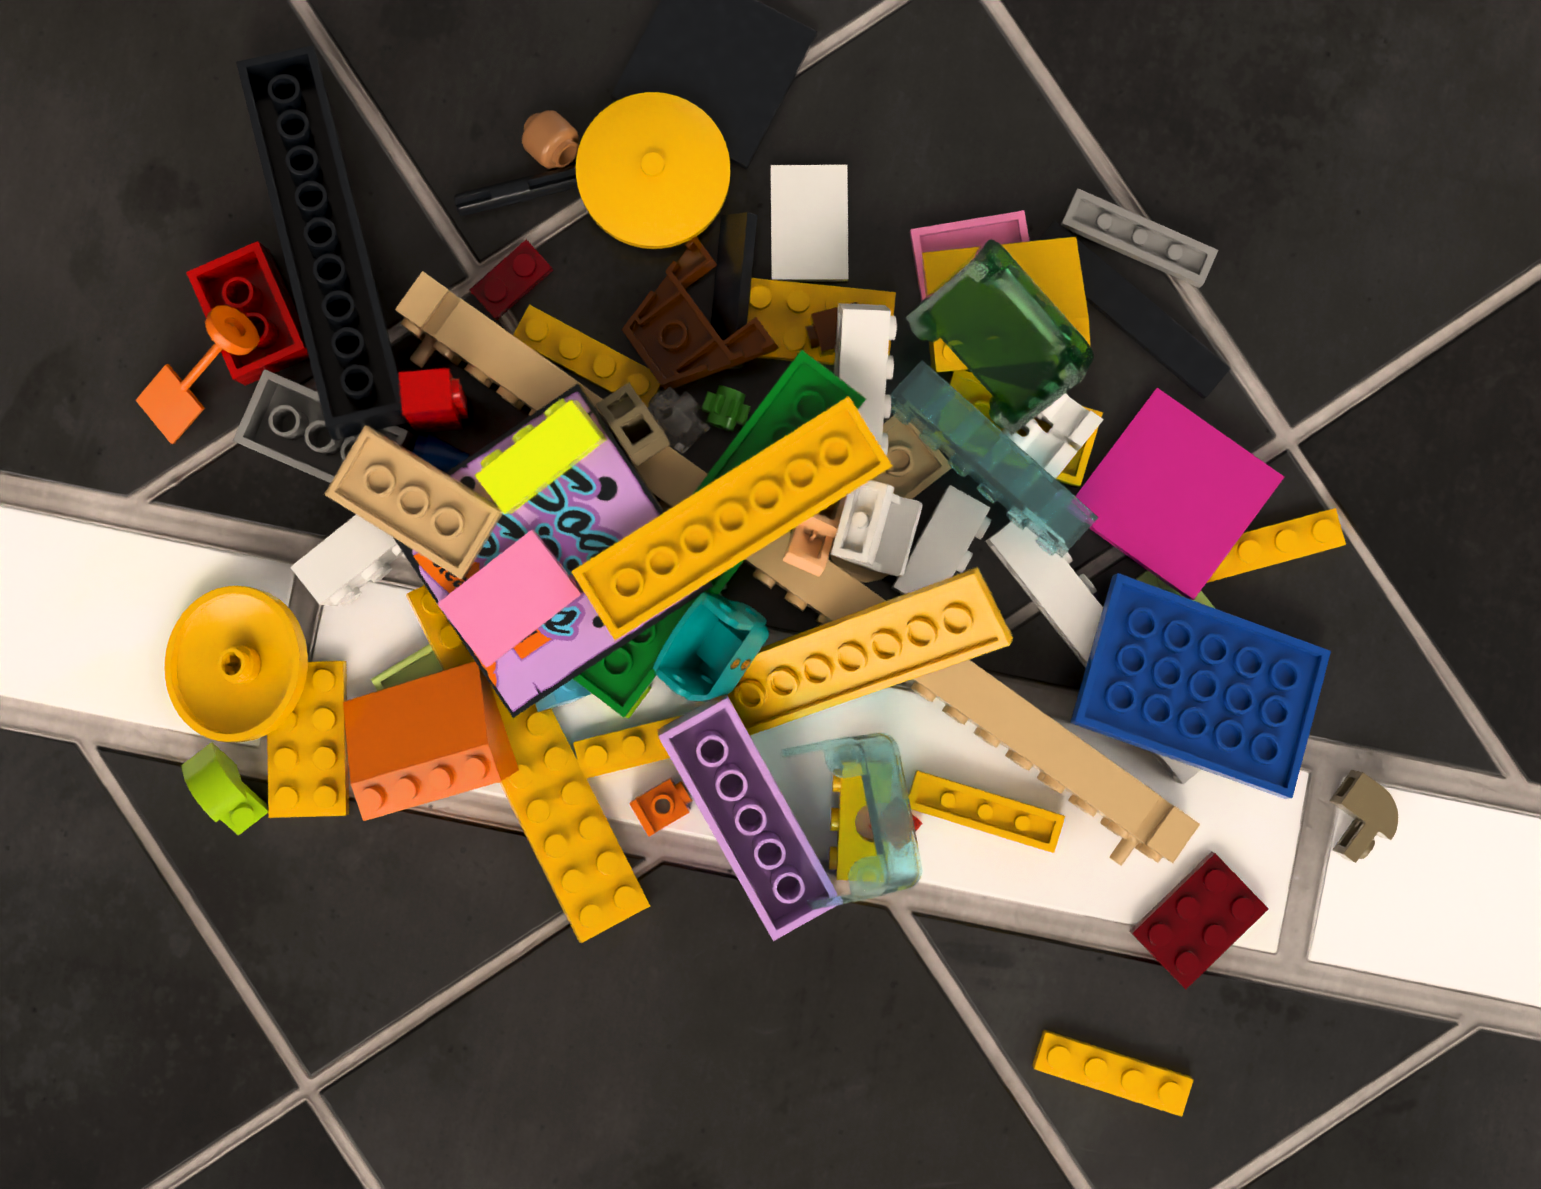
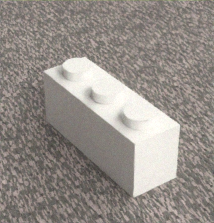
[891,485,992,595]

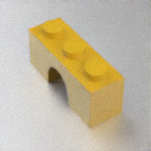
[828,760,889,882]

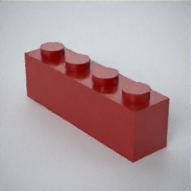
[399,368,469,433]

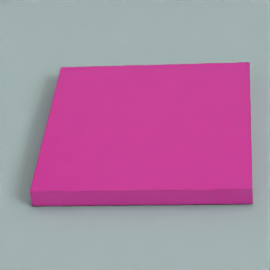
[1065,388,1284,600]

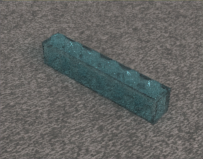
[890,360,1099,558]

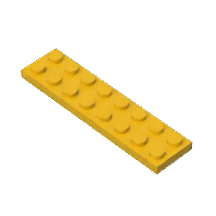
[571,396,892,640]
[727,567,1013,735]

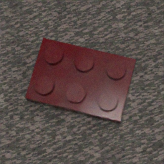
[1129,852,1269,990]

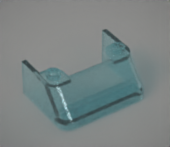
[779,732,923,910]

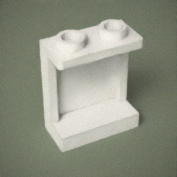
[831,480,923,577]

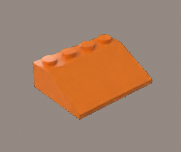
[343,661,519,821]

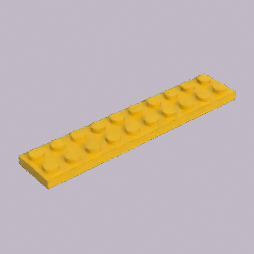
[406,585,650,943]

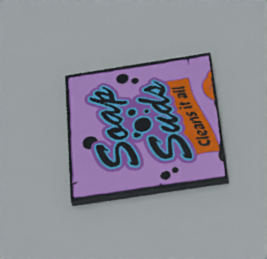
[393,384,714,718]

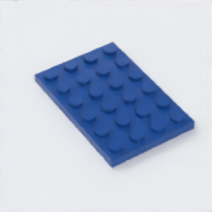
[1070,573,1331,799]

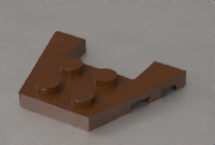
[622,237,779,391]

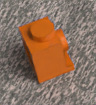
[629,777,693,837]

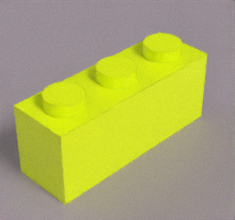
[475,399,607,514]

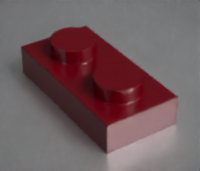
[469,239,554,321]

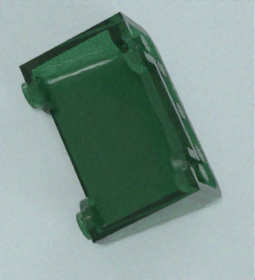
[906,240,1094,436]

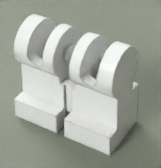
[999,380,1103,484]

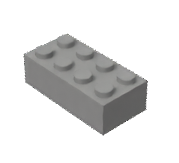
[233,369,416,483]

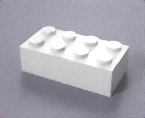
[290,514,406,607]

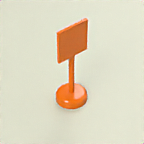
[135,305,260,444]

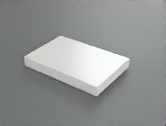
[771,165,848,282]

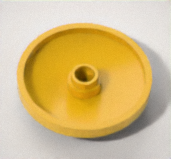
[576,92,730,249]
[164,586,308,742]

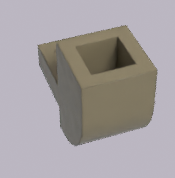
[596,383,670,466]
[1330,770,1399,863]

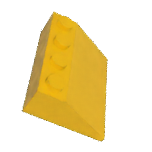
[921,237,1091,373]

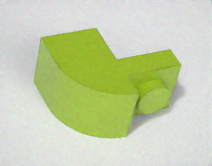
[181,742,268,836]

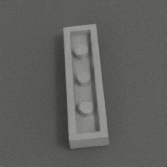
[1061,188,1218,288]

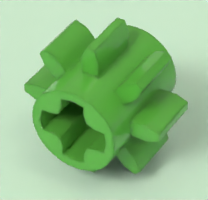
[701,385,750,432]

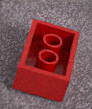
[186,241,309,386]

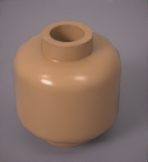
[522,110,579,169]

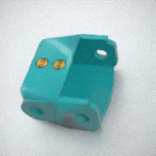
[653,592,769,701]

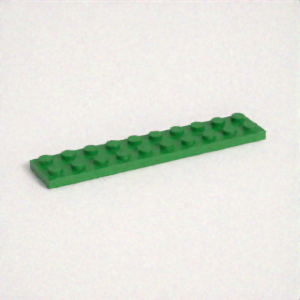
[573,350,866,718]

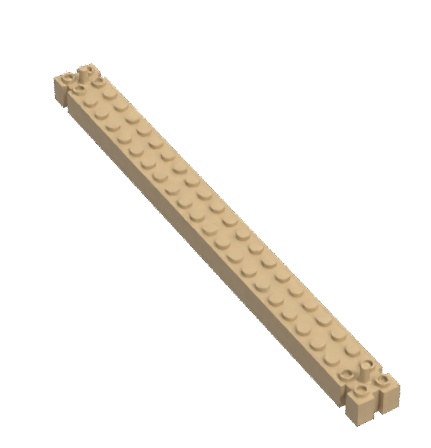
[395,271,1200,866]

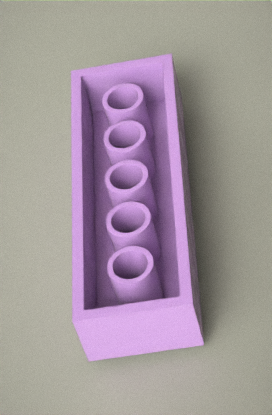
[657,695,842,941]

